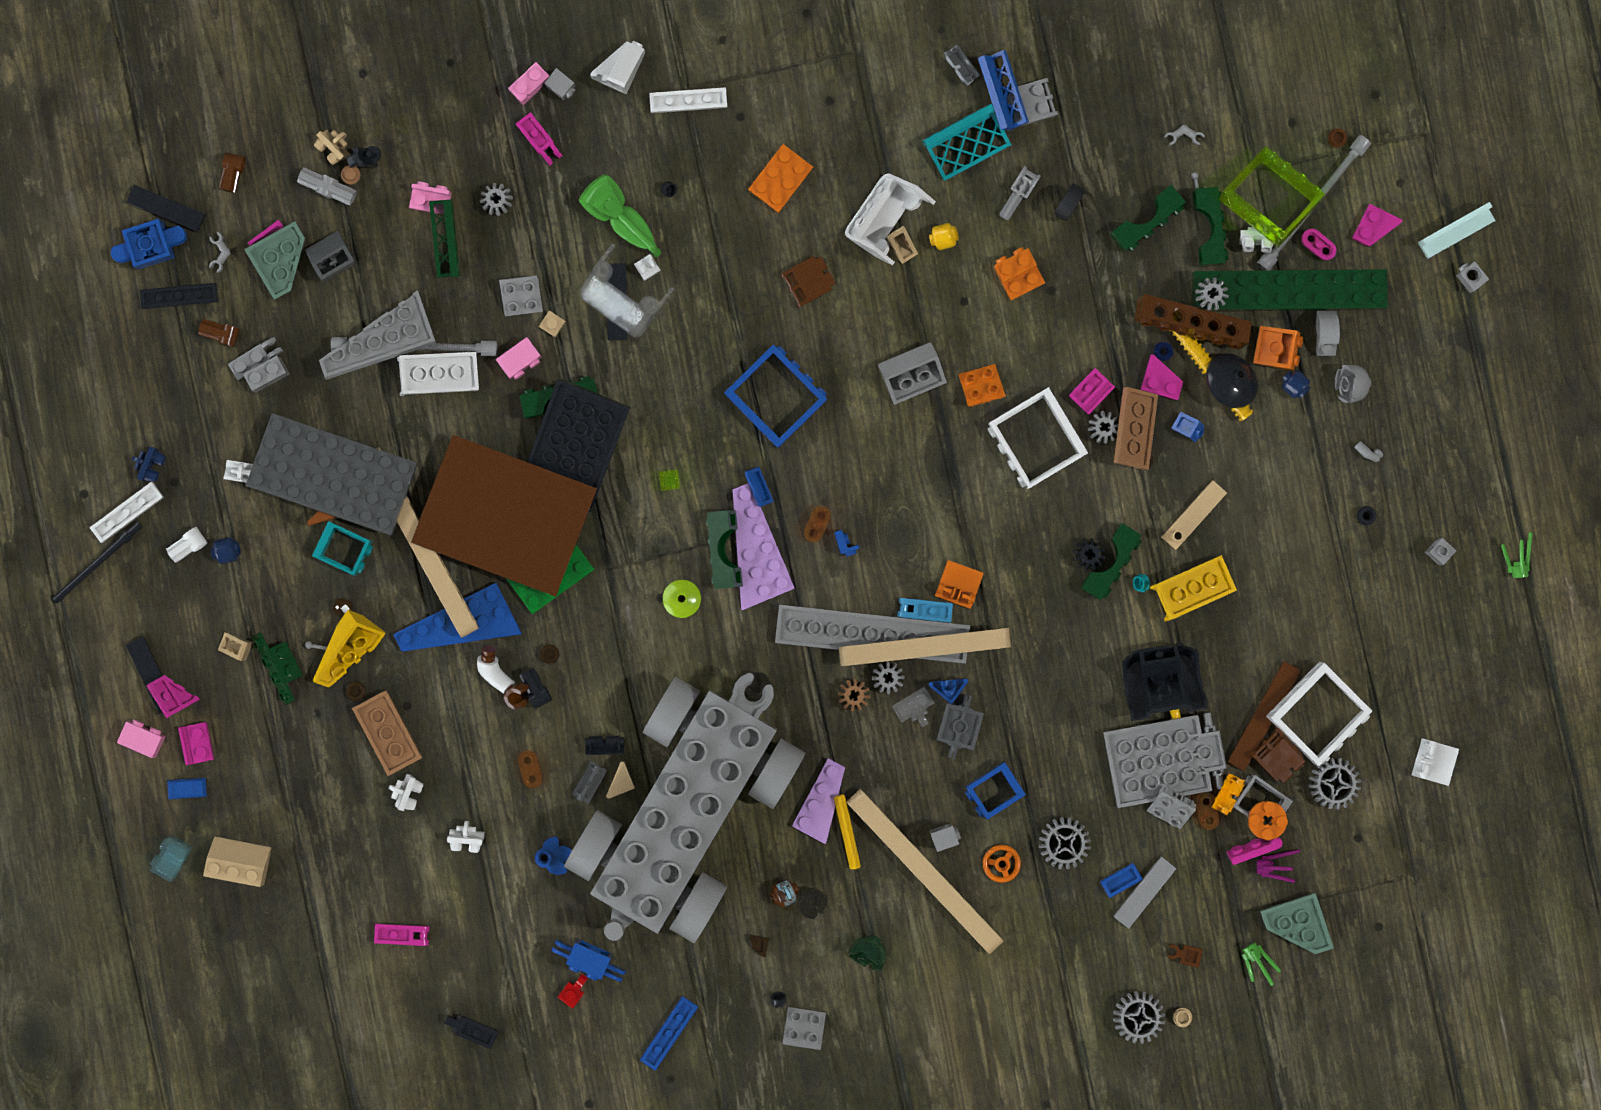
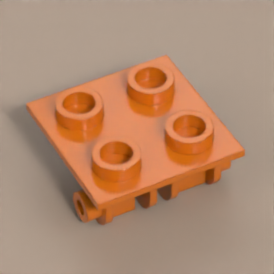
[958,364,1006,407]
[935,560,984,609]

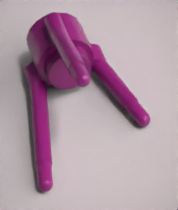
[1257,849,1300,883]

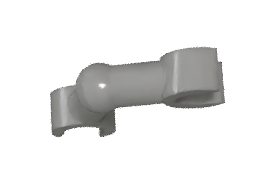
[1164,125,1205,145]
[209,232,230,273]

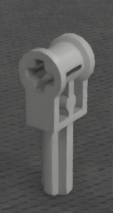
[999,166,1041,220]

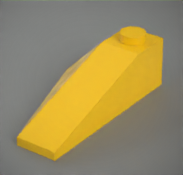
[313,610,386,687]

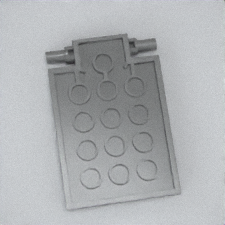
[1103,712,1227,808]

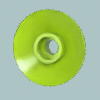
[663,580,701,618]

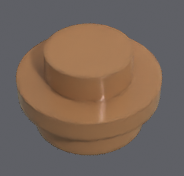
[341,165,361,185]

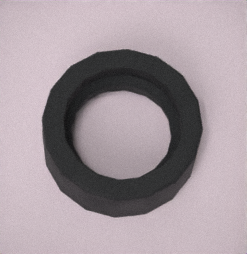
[1054,183,1086,221]

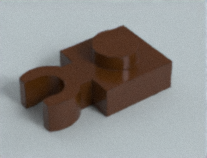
[1167,944,1203,968]

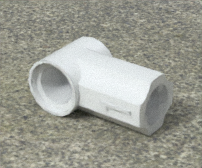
[166,527,207,563]

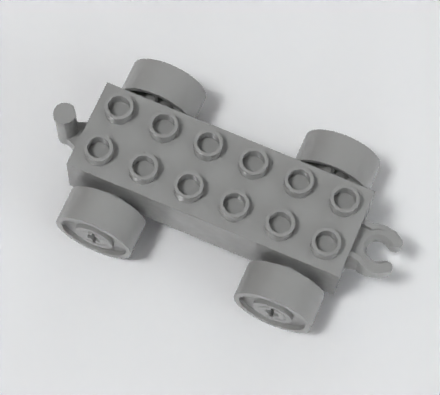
[564,673,806,943]

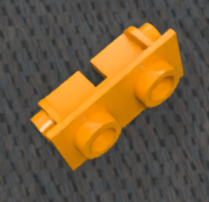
[1212,773,1245,815]

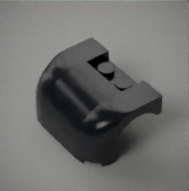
[1122,643,1207,721]

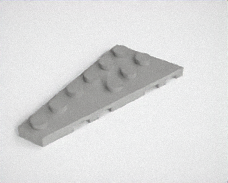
[319,290,436,380]

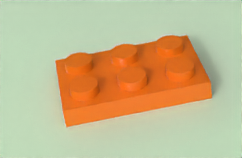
[748,144,813,213]

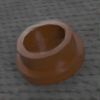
[1328,128,1347,148]

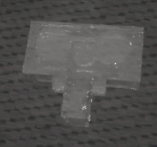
[892,687,934,727]

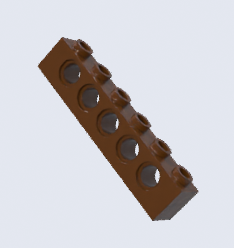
[1134,294,1252,349]

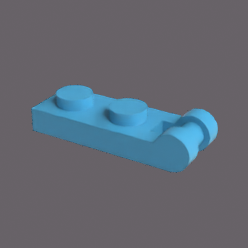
[897,598,953,623]

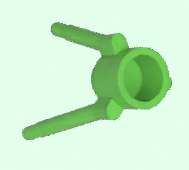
[1501,532,1533,578]
[1242,942,1281,986]

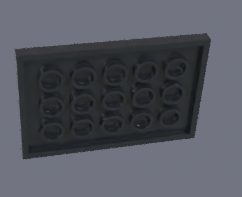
[527,378,631,512]

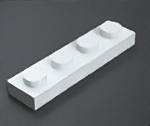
[649,87,727,113]
[90,482,164,543]

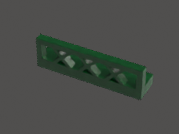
[429,199,461,278]

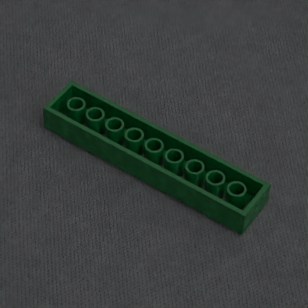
[1192,269,1388,312]

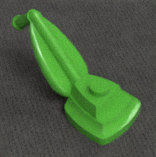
[579,174,661,257]

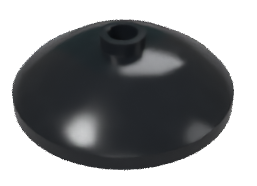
[1206,353,1258,408]

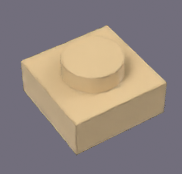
[539,311,566,338]

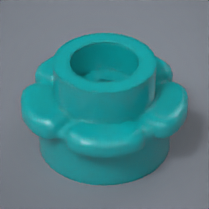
[1133,573,1150,592]

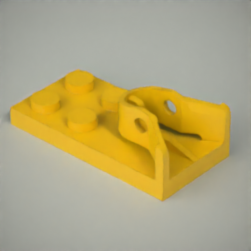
[1150,555,1237,622]

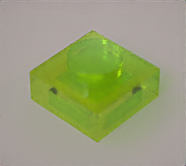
[659,470,680,491]

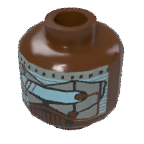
[769,879,799,908]

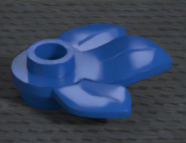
[535,837,572,875]

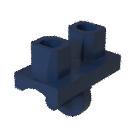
[132,447,167,482]

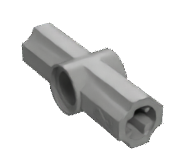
[297,167,357,206]

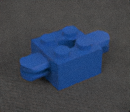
[111,219,187,270]
[551,938,626,982]

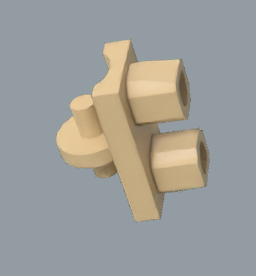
[314,130,351,165]

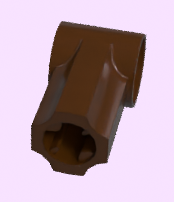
[219,152,246,193]
[198,319,240,347]

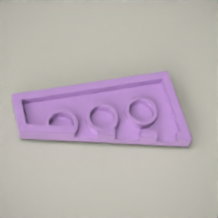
[792,758,845,844]

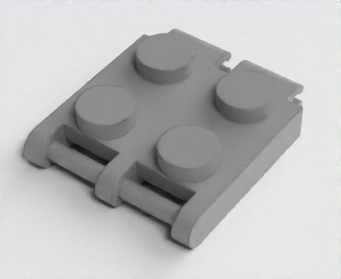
[1007,78,1058,126]

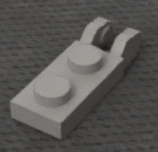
[228,337,283,381]

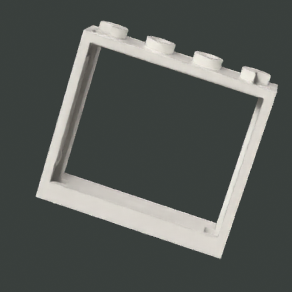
[987,387,1088,489]
[1266,661,1372,766]

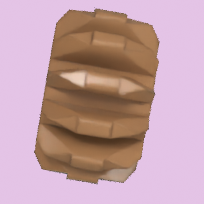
[838,679,870,712]

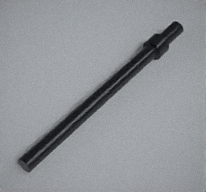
[52,521,143,603]

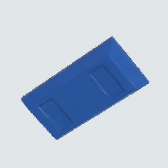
[745,467,774,507]
[167,777,207,799]
[1100,863,1143,898]

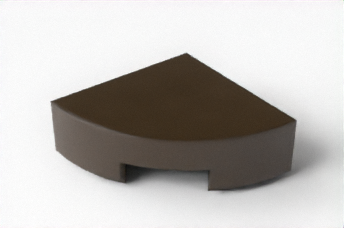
[750,934,769,957]

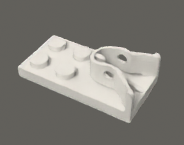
[397,352,479,396]

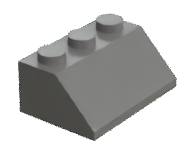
[878,342,947,405]

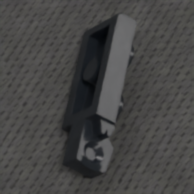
[444,1015,499,1049]

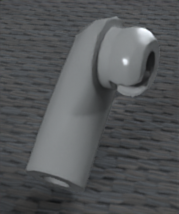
[1355,441,1383,462]

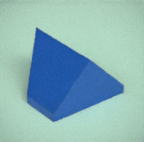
[928,678,968,704]

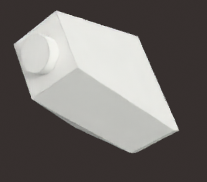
[590,41,645,94]

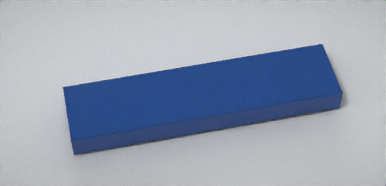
[640,996,699,1071]

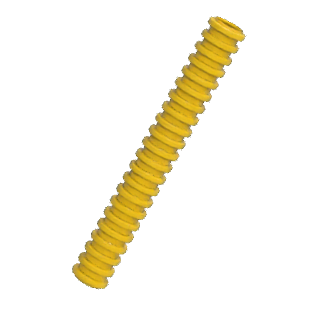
[1169,315,1253,421]

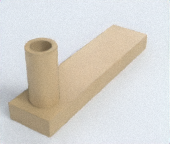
[1161,480,1227,550]

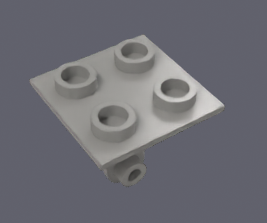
[499,275,543,316]
[1147,786,1196,829]
[783,1007,826,1050]

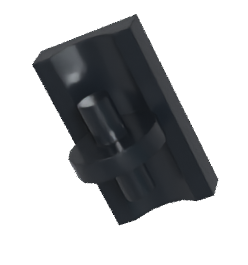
[347,146,381,169]

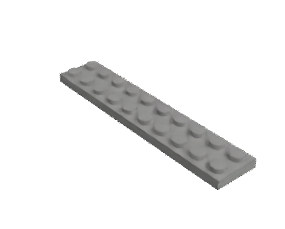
[775,605,970,664]

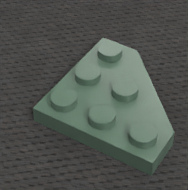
[244,221,305,300]
[1260,893,1334,954]

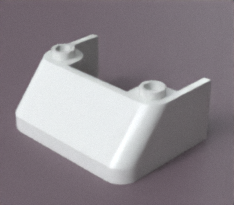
[845,173,936,265]

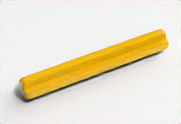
[834,794,861,869]

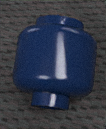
[1282,370,1311,398]
[211,537,241,564]

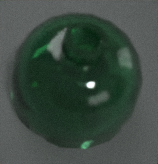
[848,935,887,971]

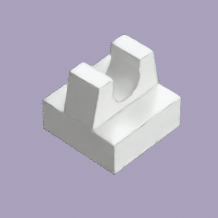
[634,254,661,281]

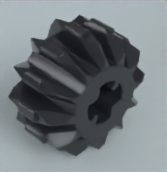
[1073,538,1105,571]

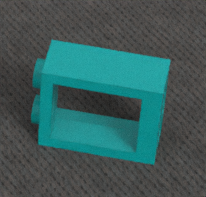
[312,521,373,576]

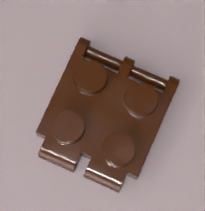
[780,256,836,308]
[1250,727,1305,784]

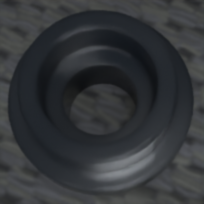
[1356,506,1376,525]

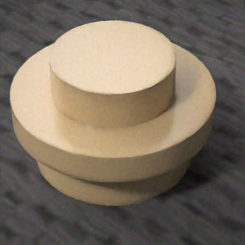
[1173,1008,1192,1027]

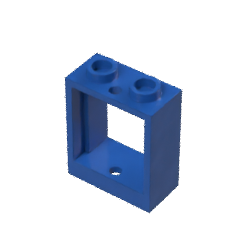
[965,761,1026,820]

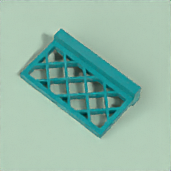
[922,104,1011,181]

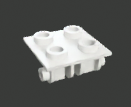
[1412,739,1459,786]

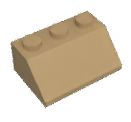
[203,836,272,887]

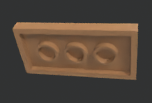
[1114,387,1158,470]
[352,690,423,776]

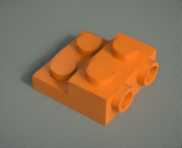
[993,247,1045,301]
[1253,326,1303,371]

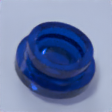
[1154,342,1173,361]

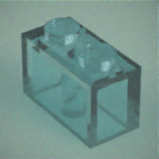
[150,836,193,882]

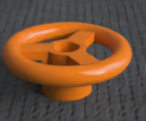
[983,844,1021,883]

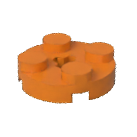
[1248,801,1288,840]

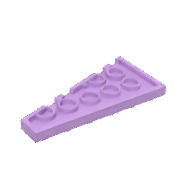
[733,483,794,610]

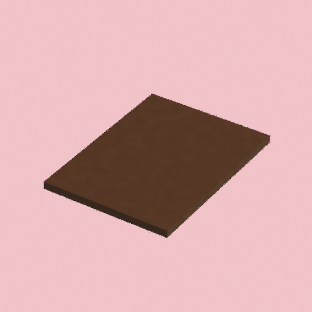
[411,435,597,597]

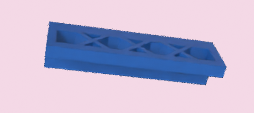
[978,50,1029,131]

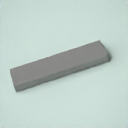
[1113,856,1176,929]

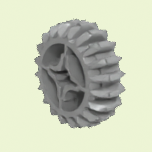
[1309,758,1361,810]
[1039,817,1091,869]
[1113,991,1165,1044]

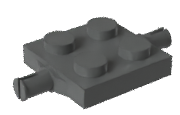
[936,694,984,759]

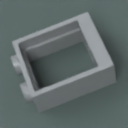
[1232,774,1293,825]

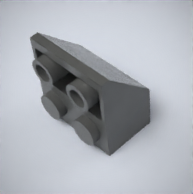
[305,231,358,283]

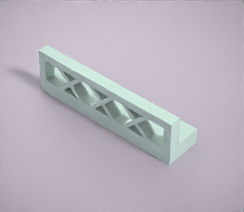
[1418,202,1495,259]

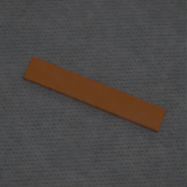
[1227,661,1301,771]

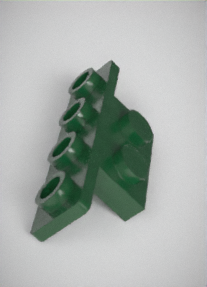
[252,632,303,705]

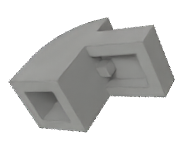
[1315,311,1340,356]

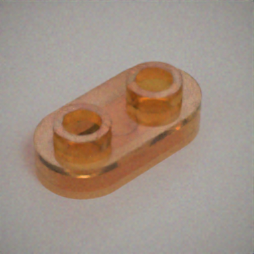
[804,506,831,543]
[518,750,543,788]
[1195,792,1219,830]

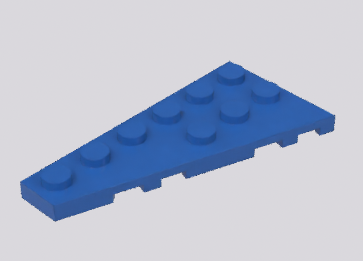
[393,583,522,651]

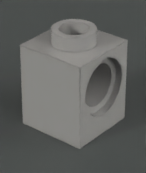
[544,68,575,101]
[1456,262,1489,293]
[1425,538,1456,565]

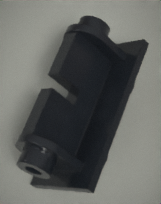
[585,735,625,755]

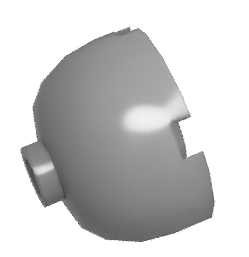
[1335,364,1371,403]

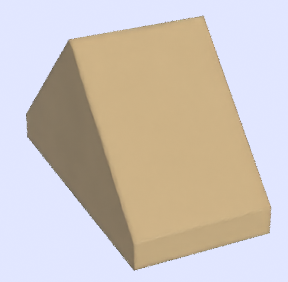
[886,226,918,264]
[218,632,253,661]
[606,761,636,798]

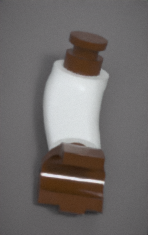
[477,645,529,709]

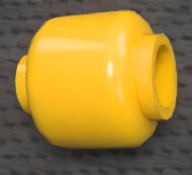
[929,223,959,250]

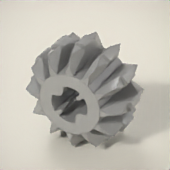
[480,183,513,216]
[1195,278,1228,311]
[1088,411,1119,444]
[872,661,905,694]

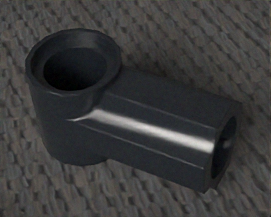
[519,668,552,709]

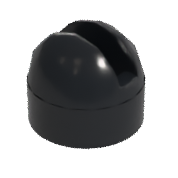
[660,181,677,198]
[771,992,786,1008]

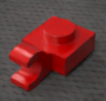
[557,974,588,1009]

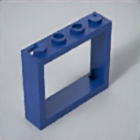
[724,345,827,448]

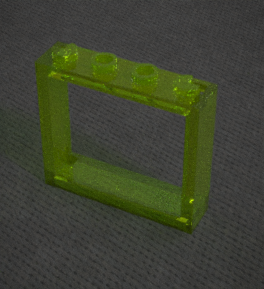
[1219,146,1325,248]

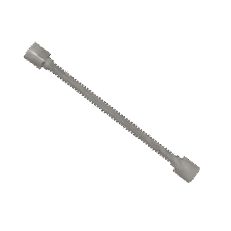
[1256,135,1371,271]
[331,337,497,356]

